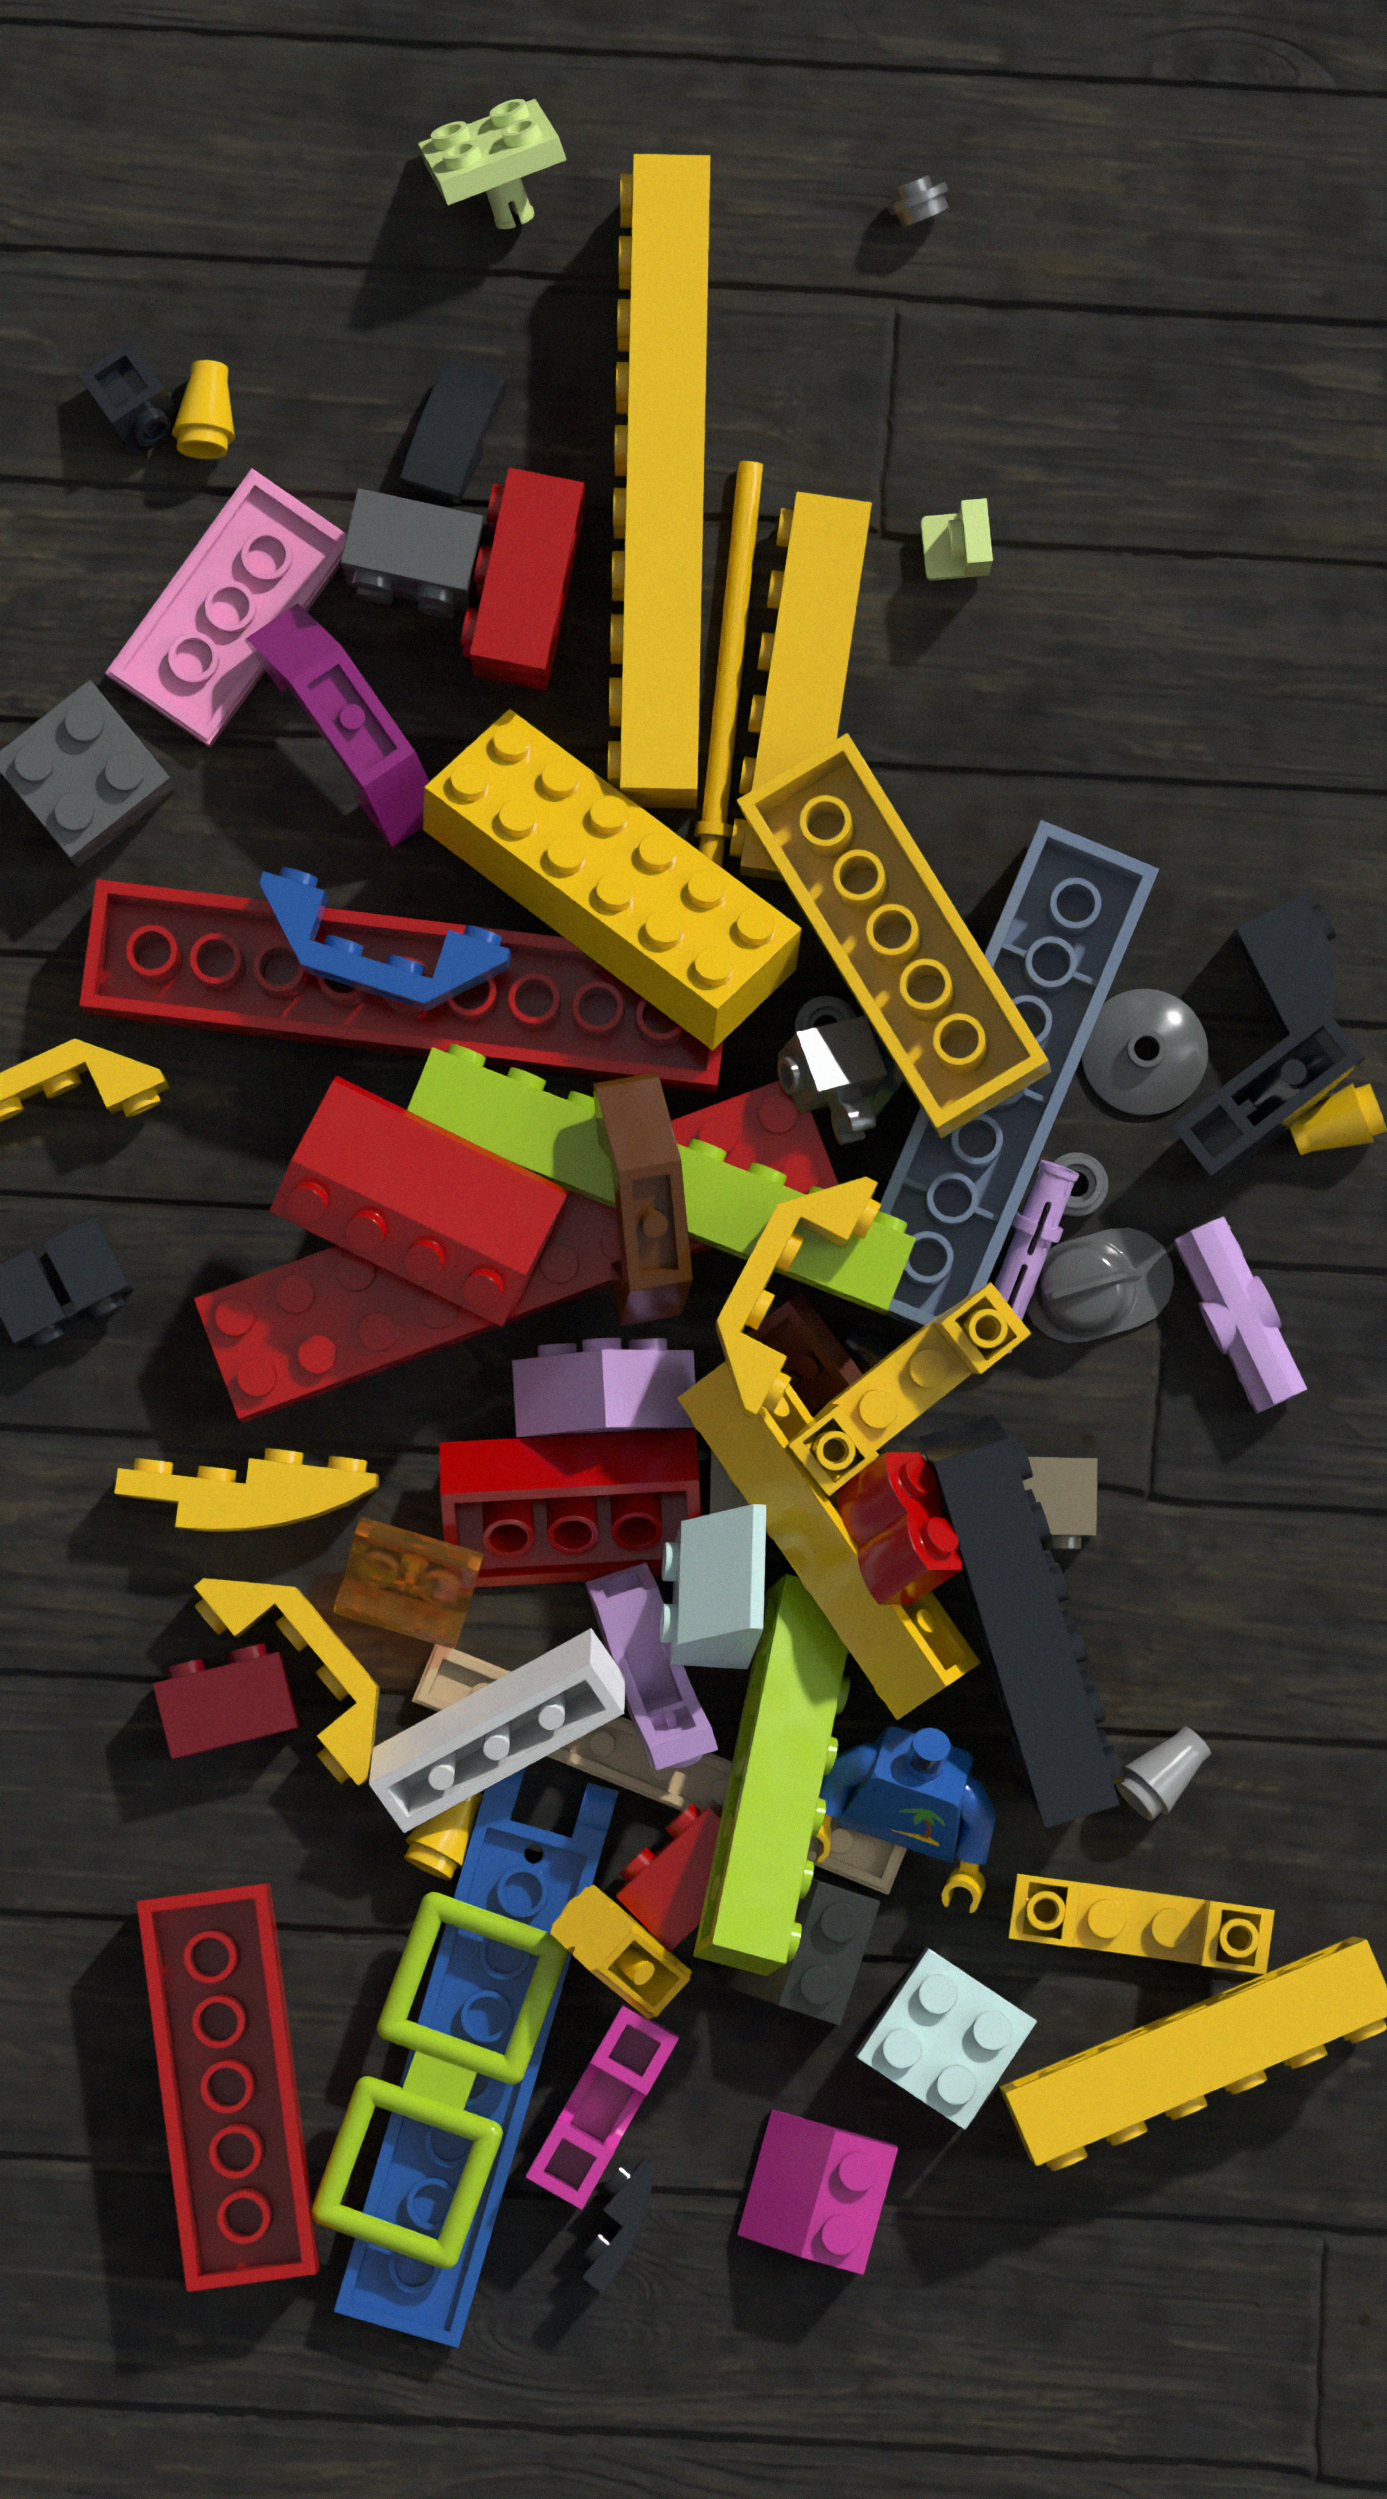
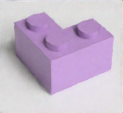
[512,1338,695,1437]

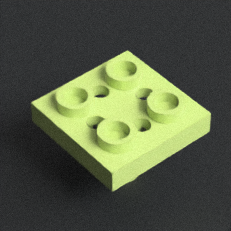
[418,99,567,229]

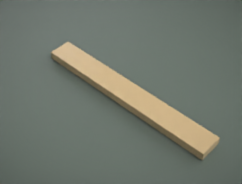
[412,1642,907,1895]

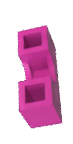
[526,2004,679,2209]

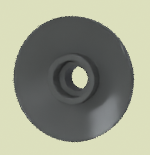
[1081,989,1208,1116]

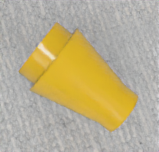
[172,360,235,459]
[1290,1083,1387,1155]
[404,1792,483,1881]

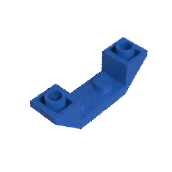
[259,867,512,1011]

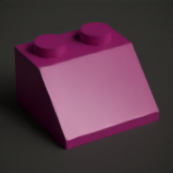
[737,2109,898,2275]

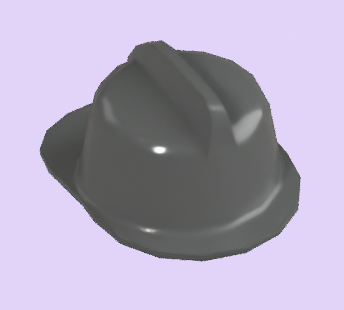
[1026,1228,1174,1343]

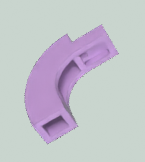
[585,1562,718,1771]

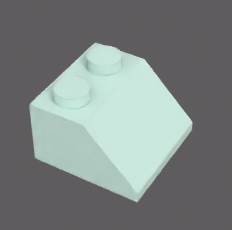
[660,1504,766,1669]

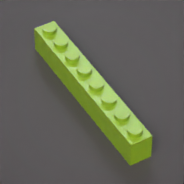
[407,1043,916,1315]

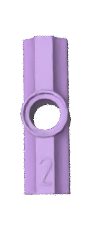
[1173,1216,1307,1414]

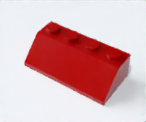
[269,1076,570,1327]
[439,1429,701,1589]

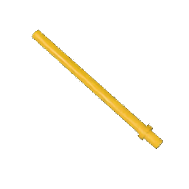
[694,461,763,868]

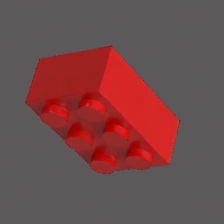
[461,467,586,691]

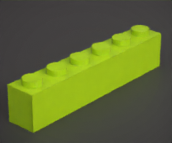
[693,1574,851,1976]

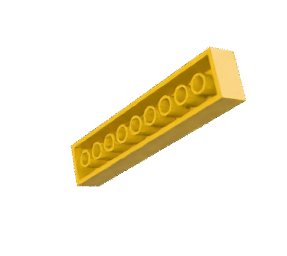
[608,154,710,809]

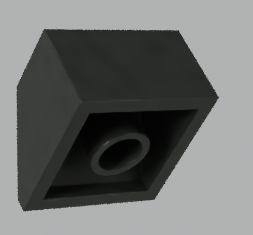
[716,1879,880,2026]

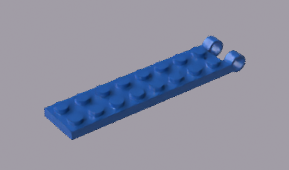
[334,1767,619,2348]

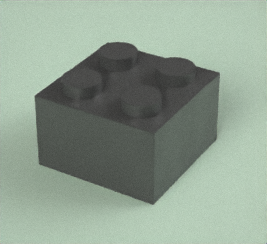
[341,488,487,618]
[0,680,176,868]

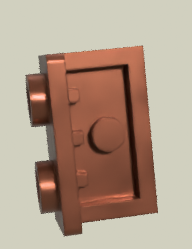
[745,1292,863,1418]

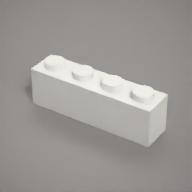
[369,1628,625,1833]

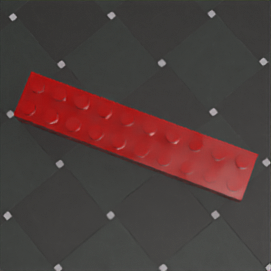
[79,879,724,1094]
[194,1081,839,1423]

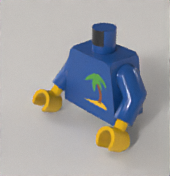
[815,1727,996,1913]

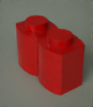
[837,1452,962,1605]

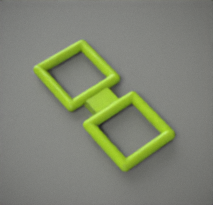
[310,1892,569,2270]

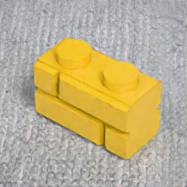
[550,1884,692,2019]

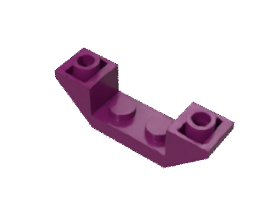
[245,603,429,849]

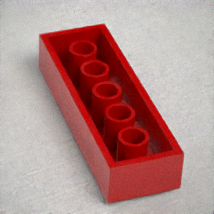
[137,1882,321,2292]

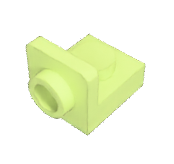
[921,498,993,581]

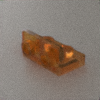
[334,1517,484,1648]

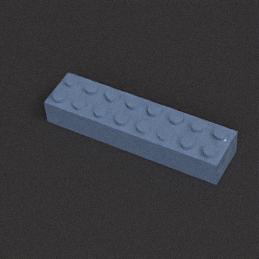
[879,820,1159,1330]

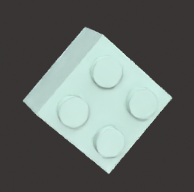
[855,1947,1037,2130]

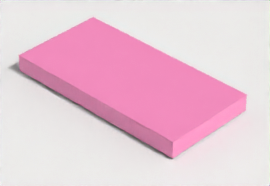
[105,469,347,748]

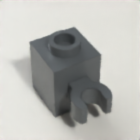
[777,1015,887,1145]

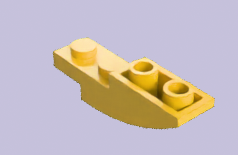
[114,1448,380,1532]

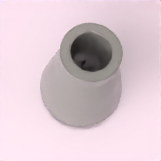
[1116,1726,1211,1821]

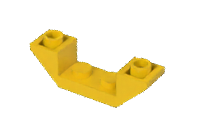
[0,1039,170,1122]
[715,1177,882,1421]
[787,1282,1031,1496]
[194,1578,380,1786]
[1008,1874,1275,1975]

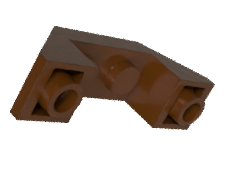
[593,1072,693,1327]

